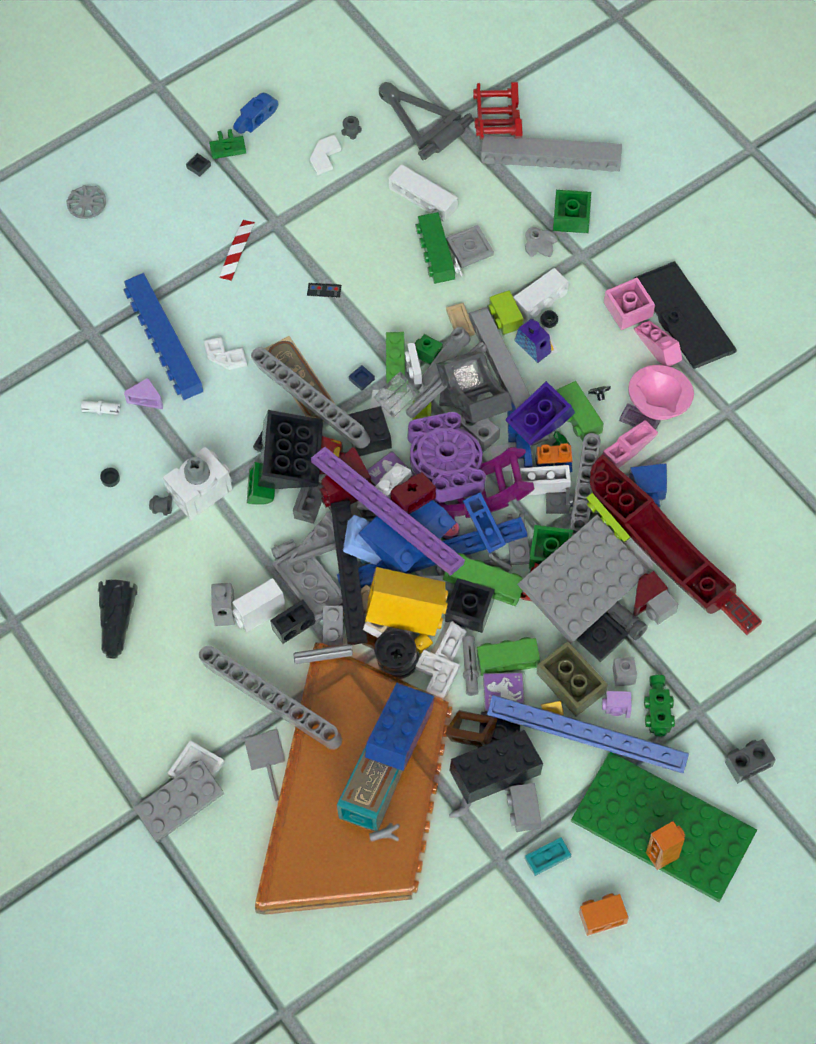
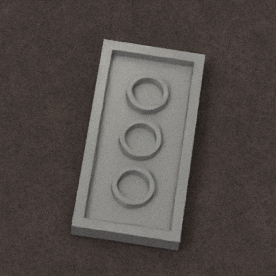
[272,546,343,624]
[134,760,225,842]

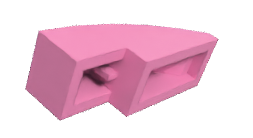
[602,420,658,468]

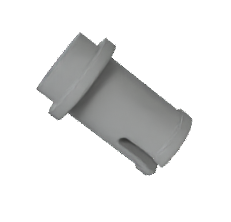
[271,539,296,559]

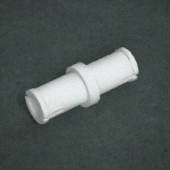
[81,400,120,415]

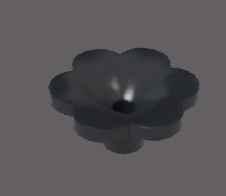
[588,386,611,401]

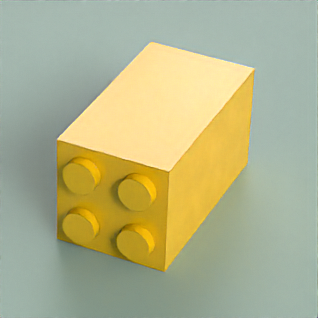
[365,567,448,636]

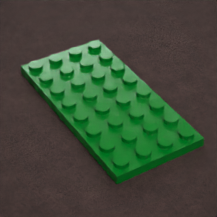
[571,752,757,903]

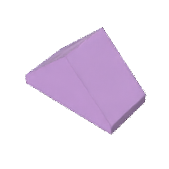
[124,378,163,409]

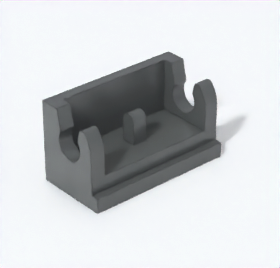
[293,482,323,524]

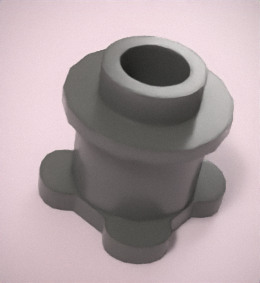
[341,116,362,140]
[149,495,172,516]

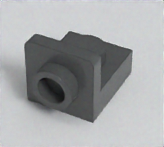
[546,489,573,514]

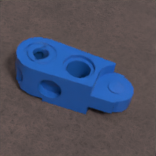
[233,93,278,134]

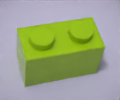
[487,290,524,335]

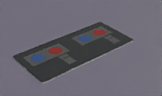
[307,283,342,298]

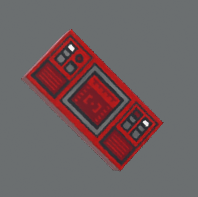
[721,594,762,635]

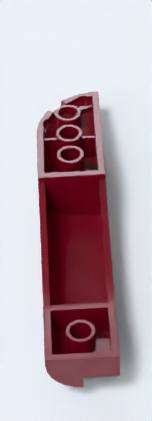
[590,454,736,614]

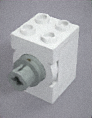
[163,447,233,520]

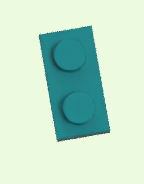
[525,837,571,876]

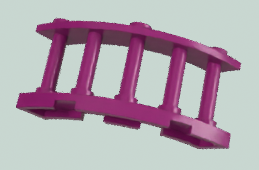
[437,447,535,520]

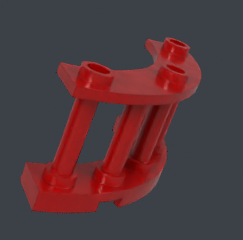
[473,82,523,140]

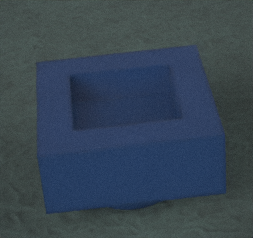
[349,365,375,391]

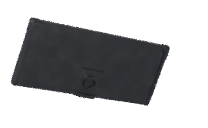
[634,261,737,369]

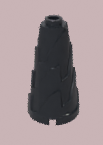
[98,580,138,659]

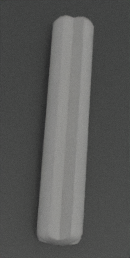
[294,644,353,664]

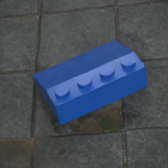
[358,500,456,573]

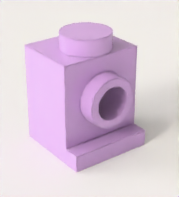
[602,691,631,718]

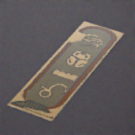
[264,336,336,422]

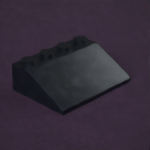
[258,410,323,489]

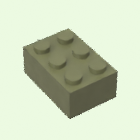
[537,641,608,717]

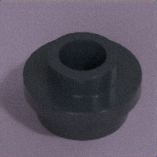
[540,310,558,328]

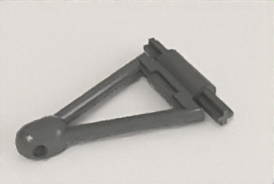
[379,82,474,160]

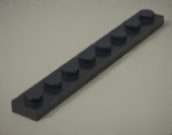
[330,500,368,645]

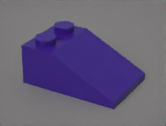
[505,381,575,446]

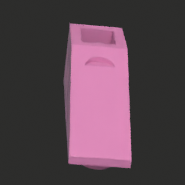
[634,321,683,367]

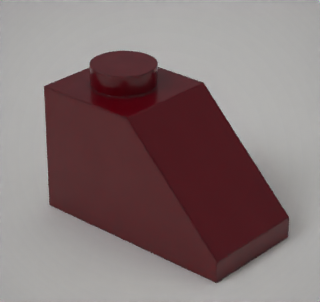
[633,571,668,617]

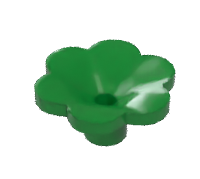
[552,431,570,446]

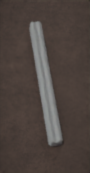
[406,342,487,418]

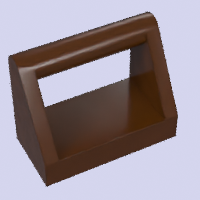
[446,710,497,747]

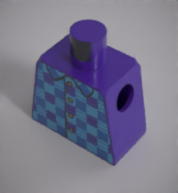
[515,319,551,363]

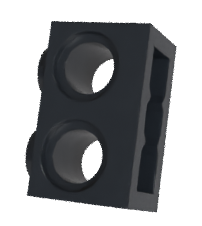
[270,599,315,644]

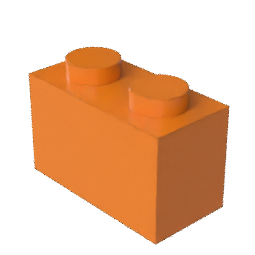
[579,893,629,936]

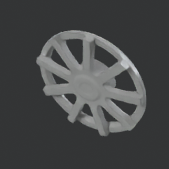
[66,185,106,219]

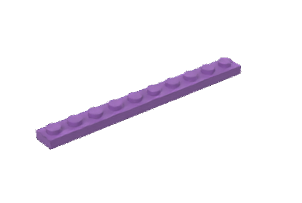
[311,447,465,576]

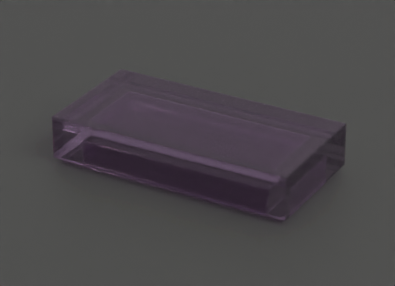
[619,403,661,430]

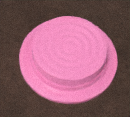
[628,365,694,420]

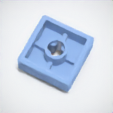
[343,515,381,565]

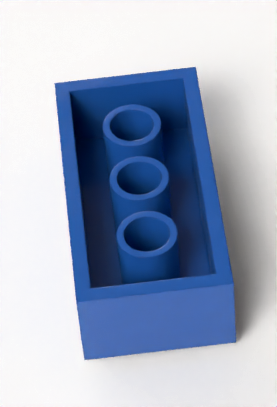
[365,683,435,771]

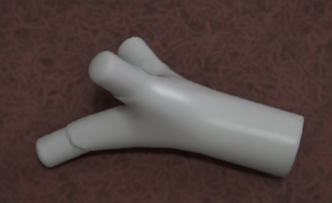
[483,553,512,572]
[369,823,400,842]

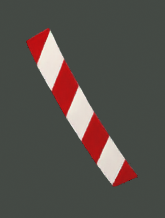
[219,220,255,281]

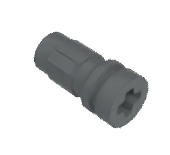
[607,601,648,640]

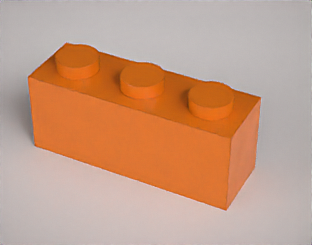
[646,821,685,870]

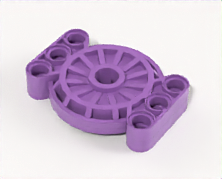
[407,412,486,503]

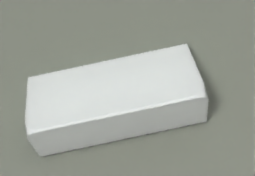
[431,621,467,662]

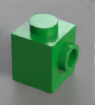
[415,334,443,365]

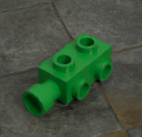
[644,675,675,737]

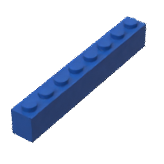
[123,273,204,401]

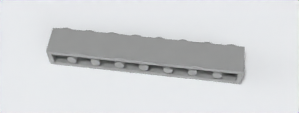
[481,135,622,172]

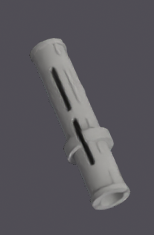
[462,636,479,696]

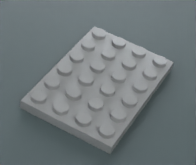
[517,515,649,644]

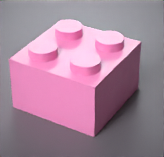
[604,278,655,330]

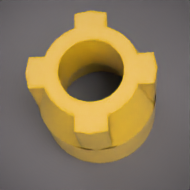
[414,633,433,654]

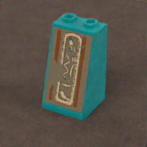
[337,746,403,832]

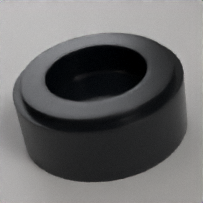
[100,468,120,487]

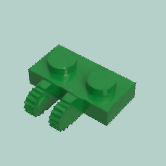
[209,129,246,160]

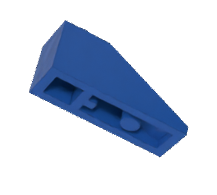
[462,492,506,553]

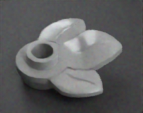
[525,227,558,257]

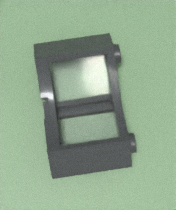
[436,351,512,423]

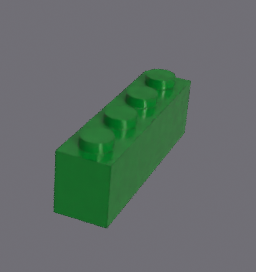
[415,212,455,284]

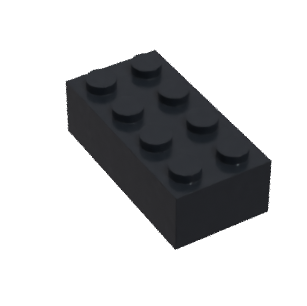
[449,730,543,804]

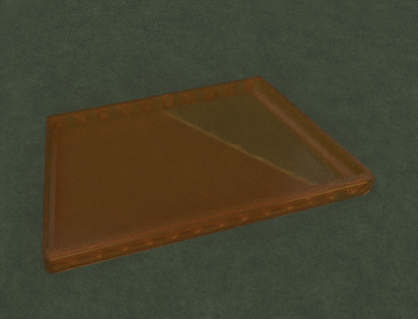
[255,642,452,915]

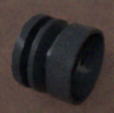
[374,629,419,679]

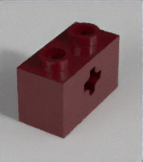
[391,472,436,514]

